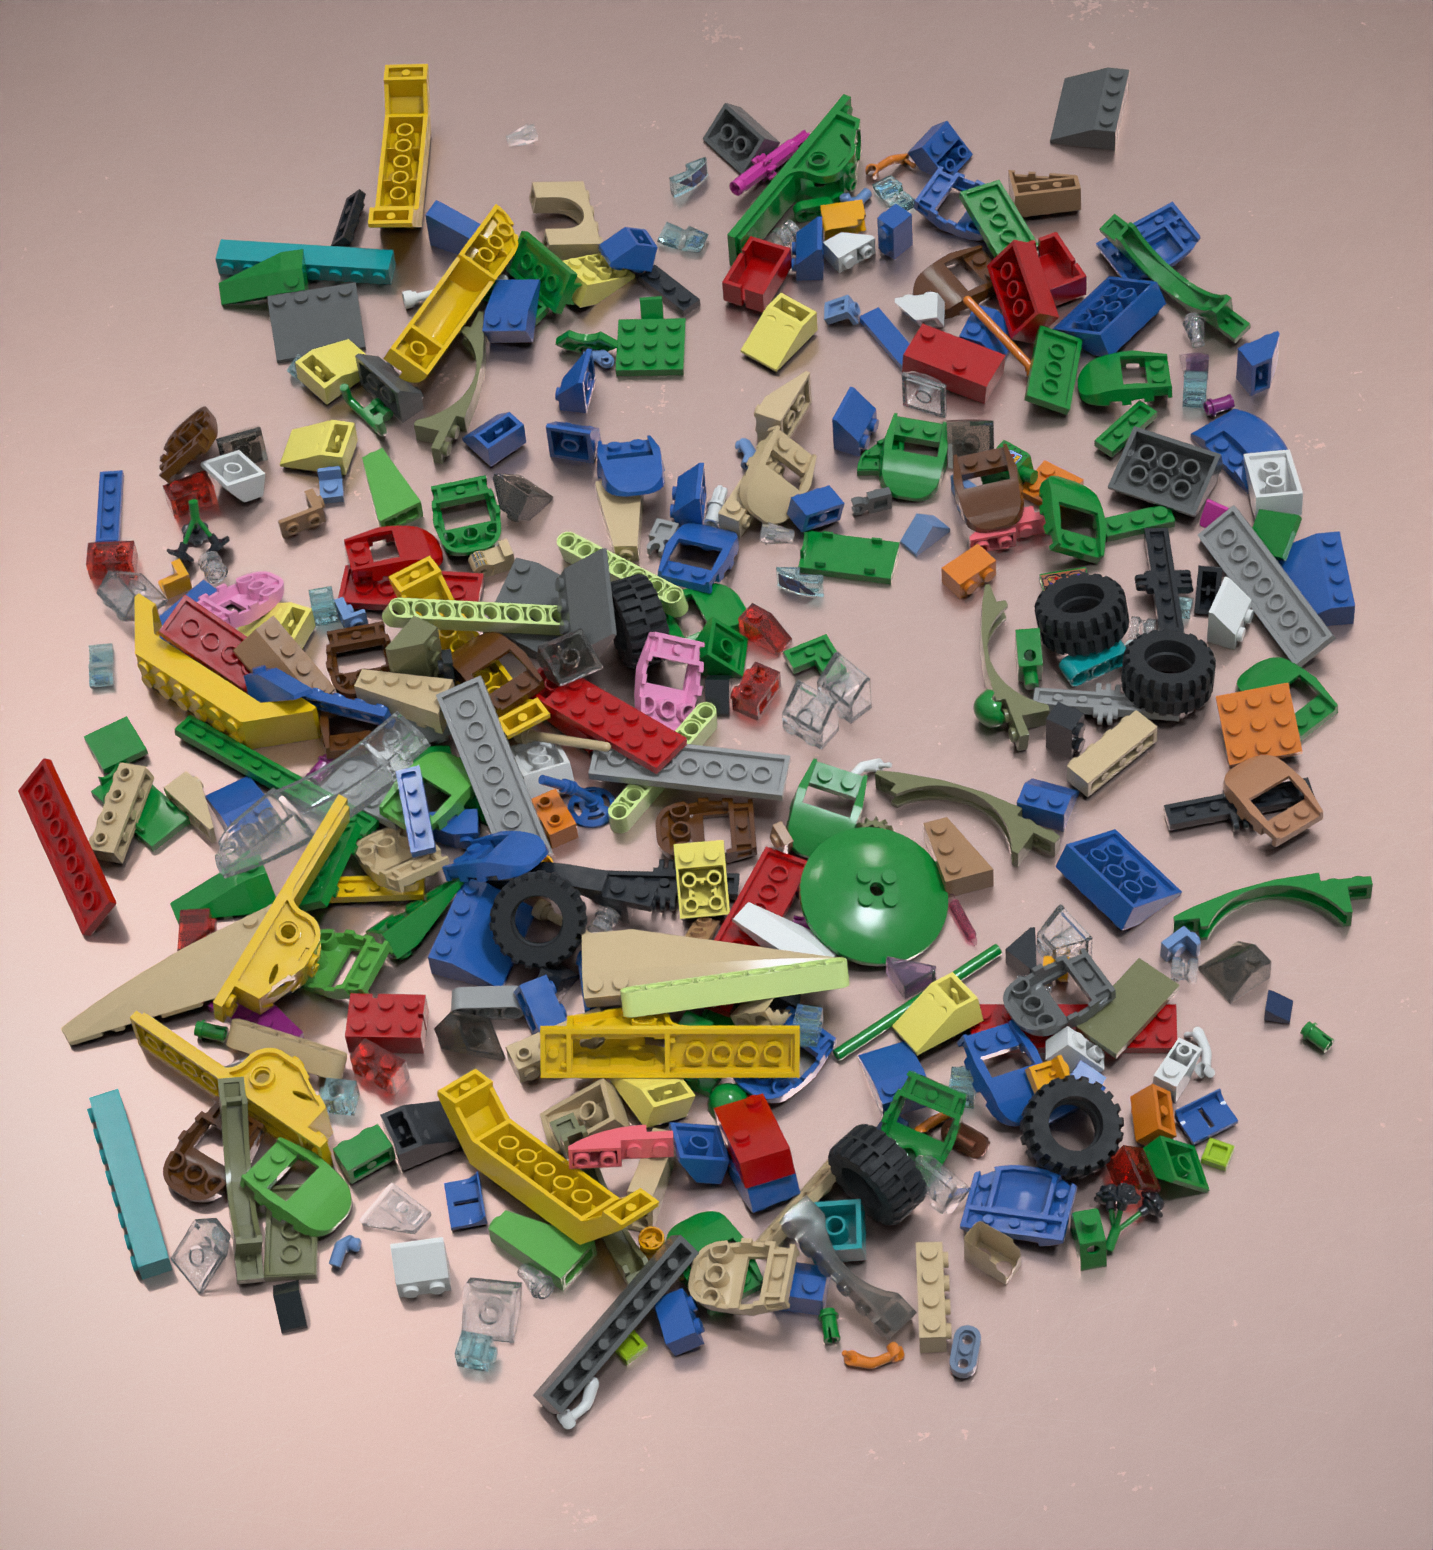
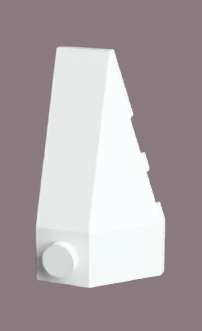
[732,902,837,957]

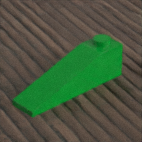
[218,249,309,305]
[366,878,464,960]

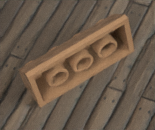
[232,615,336,694]

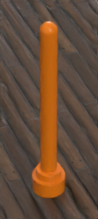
[963,296,1031,377]

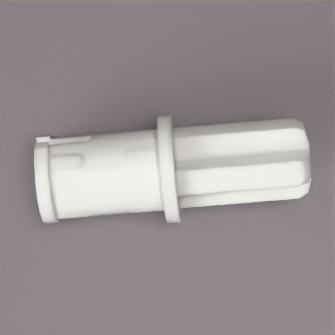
[704,485,728,527]

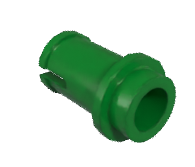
[194,1019,228,1043]
[1300,1021,1335,1053]
[818,1308,841,1344]

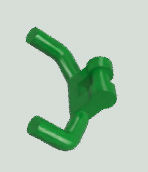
[340,383,393,437]

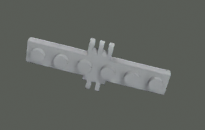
[1033,683,1179,725]

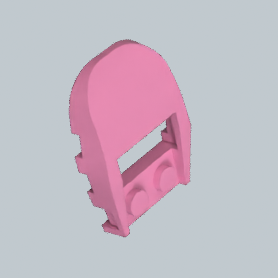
[197,571,284,628]
[634,632,705,731]

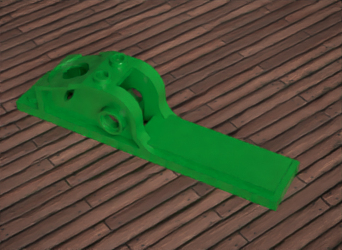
[727,94,862,266]

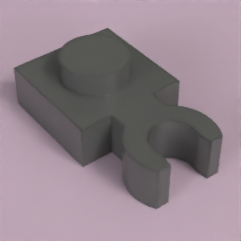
[851,487,892,515]

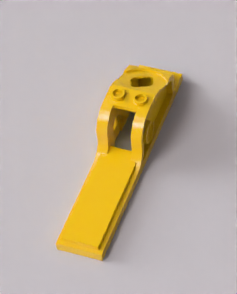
[213,794,350,1023]
[540,1008,800,1078]
[130,1011,334,1168]

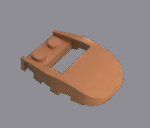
[1223,755,1323,847]

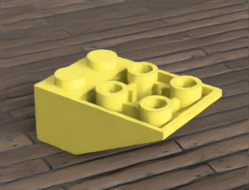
[563,253,635,308]
[741,293,818,372]
[295,339,365,404]
[280,420,358,475]
[238,602,316,649]
[674,840,730,919]
[892,972,983,1055]
[609,1078,695,1128]

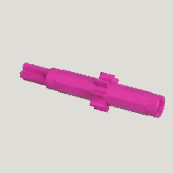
[729,130,810,196]

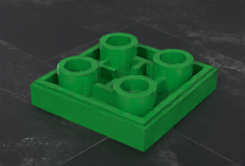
[1252,509,1302,561]
[83,716,148,774]

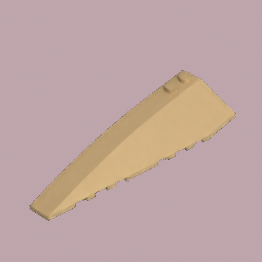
[61,904,272,1046]
[582,929,837,1008]

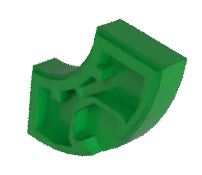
[555,330,618,353]
[857,438,904,476]

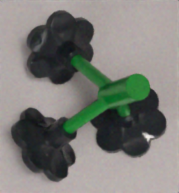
[167,499,230,562]

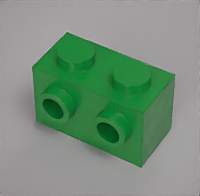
[333,1123,396,1184]

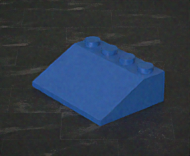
[1053,276,1166,356]
[1277,531,1355,626]
[1055,829,1182,930]
[428,879,534,986]

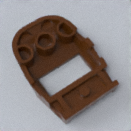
[912,245,996,319]
[159,406,218,484]
[953,444,1024,533]
[326,621,391,698]
[452,632,545,718]
[320,694,389,759]
[656,797,757,863]
[163,1096,267,1203]

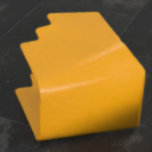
[821,199,866,241]

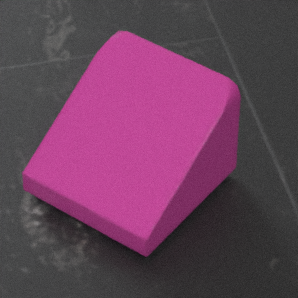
[1200,499,1229,528]

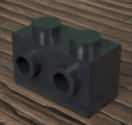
[1046,702,1086,759]

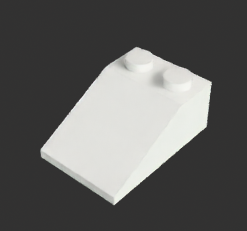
[1243,449,1303,519]
[511,741,574,799]

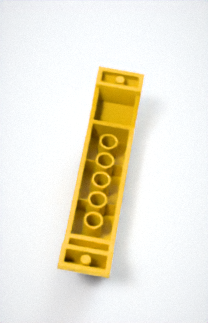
[368,64,431,228]
[389,556,550,740]
[135,593,322,749]
[437,1069,659,1245]

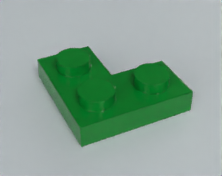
[783,634,847,682]

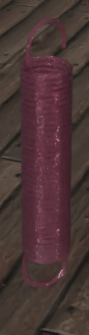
[948,894,977,946]

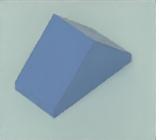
[900,513,950,557]

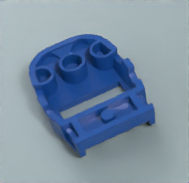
[914,166,985,241]
[597,435,665,497]
[658,523,739,593]
[442,831,549,882]
[733,1005,836,1103]
[957,1020,1043,1126]

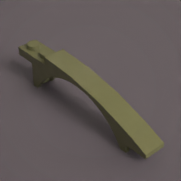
[414,311,487,464]
[979,584,1050,751]
[875,770,1060,867]
[218,1077,264,1284]
[549,1113,648,1286]

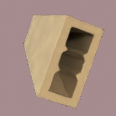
[595,481,644,561]
[627,1128,677,1231]

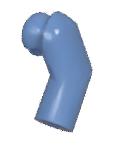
[839,188,872,204]
[583,350,614,368]
[735,438,756,470]
[328,1235,362,1268]

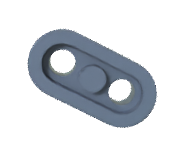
[950,1325,981,1378]

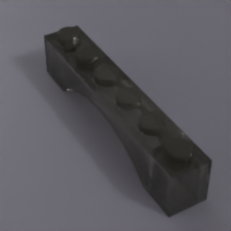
[779,1195,917,1340]

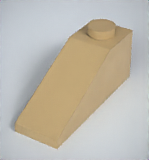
[164,771,217,843]

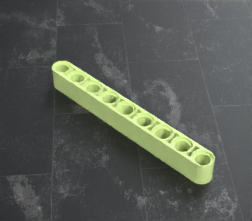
[382,598,563,635]
[620,957,850,1017]

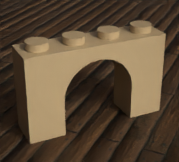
[529,181,603,260]

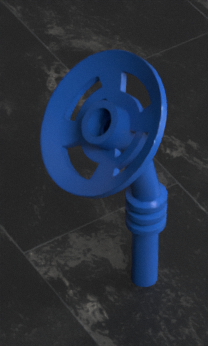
[538,775,615,828]

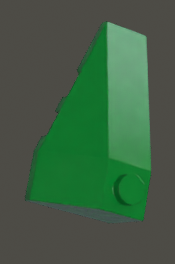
[170,854,276,924]

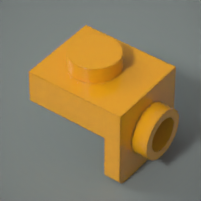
[1025,1055,1070,1094]

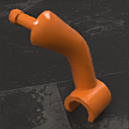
[865,153,916,180]
[914,1113,950,1133]
[842,1342,905,1369]

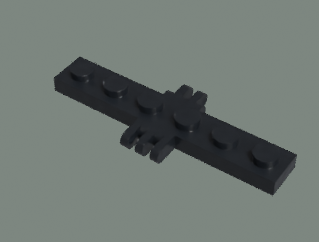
[1134,528,1194,631]
[1163,777,1315,831]
[607,859,740,911]

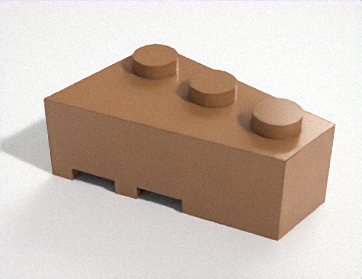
[1008,170,1081,217]
[923,817,994,898]

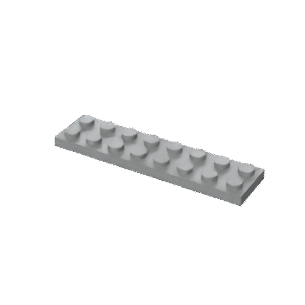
[1197,505,1336,667]
[436,676,554,856]
[588,740,791,801]

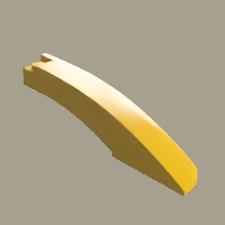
[383,204,518,383]

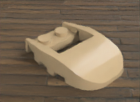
[740,425,817,526]
[356,827,449,893]
[688,1238,800,1316]

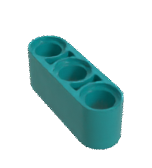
[1059,640,1127,686]

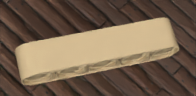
[226,1019,348,1080]

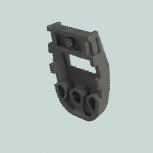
[1003,948,1116,1036]

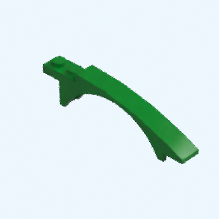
[1099,213,1251,343]
[1173,873,1373,940]

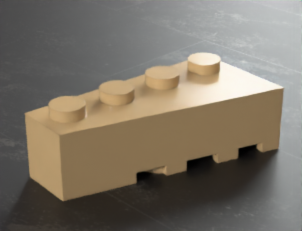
[354,669,454,734]

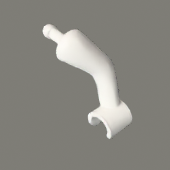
[851,758,892,775]
[1184,1027,1215,1078]
[557,1377,599,1429]

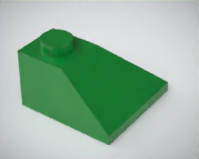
[695,616,748,679]
[1138,1135,1210,1193]

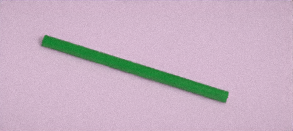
[833,944,1002,1061]

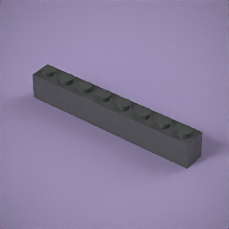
[533,1235,699,1414]

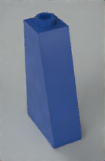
[425,200,481,255]

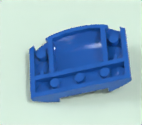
[1096,201,1201,280]
[1190,409,1288,494]
[960,1165,1077,1246]

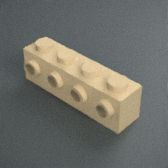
[718,454,785,538]
[1067,710,1157,797]
[89,762,155,864]
[506,1007,605,1083]
[916,1242,952,1353]

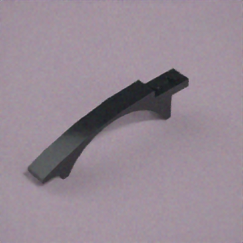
[470,862,658,924]

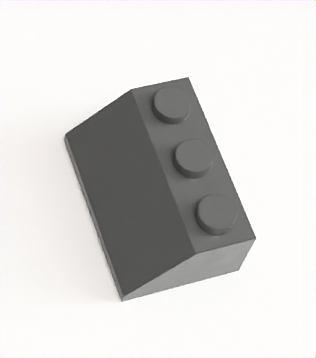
[703,103,780,174]
[355,353,424,423]

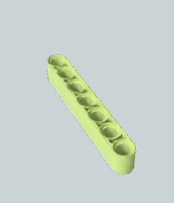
[557,532,689,618]
[608,702,718,833]

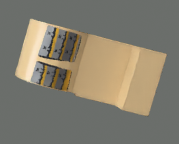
[468,538,515,578]

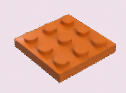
[1216,683,1303,768]

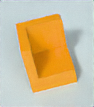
[158,558,193,600]

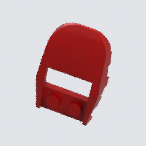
[344,526,443,582]

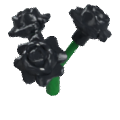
[1094,1182,1165,1252]

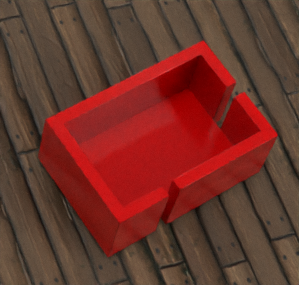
[1027,232,1087,306]
[722,236,792,312]
[345,993,429,1054]

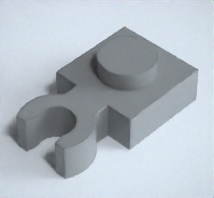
[647,518,679,558]

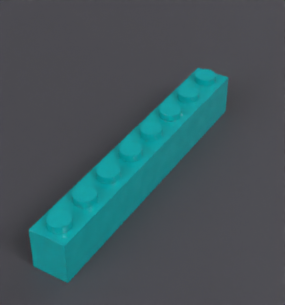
[215,239,396,285]
[87,1088,173,1280]

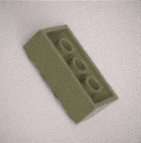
[385,616,444,678]

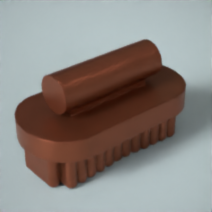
[941,1119,990,1158]

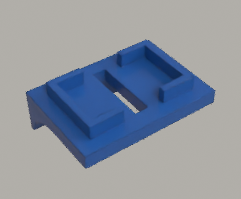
[1174,1088,1238,1145]
[444,1171,488,1230]

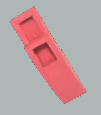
[969,506,1046,552]
[568,1125,674,1169]

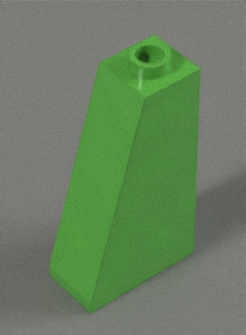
[362,448,424,527]
[488,1210,597,1291]

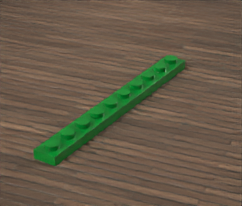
[174,715,379,838]

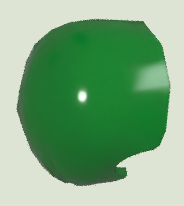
[973,689,1005,728]
[708,1083,748,1119]

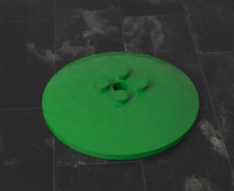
[799,827,948,966]

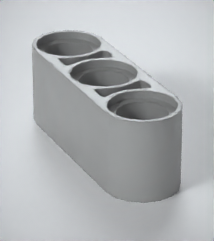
[451,985,524,1021]

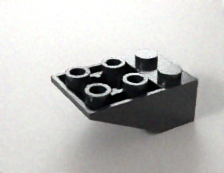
[380,1101,461,1170]

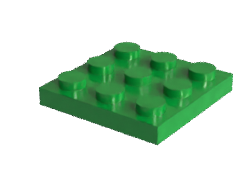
[616,318,686,376]

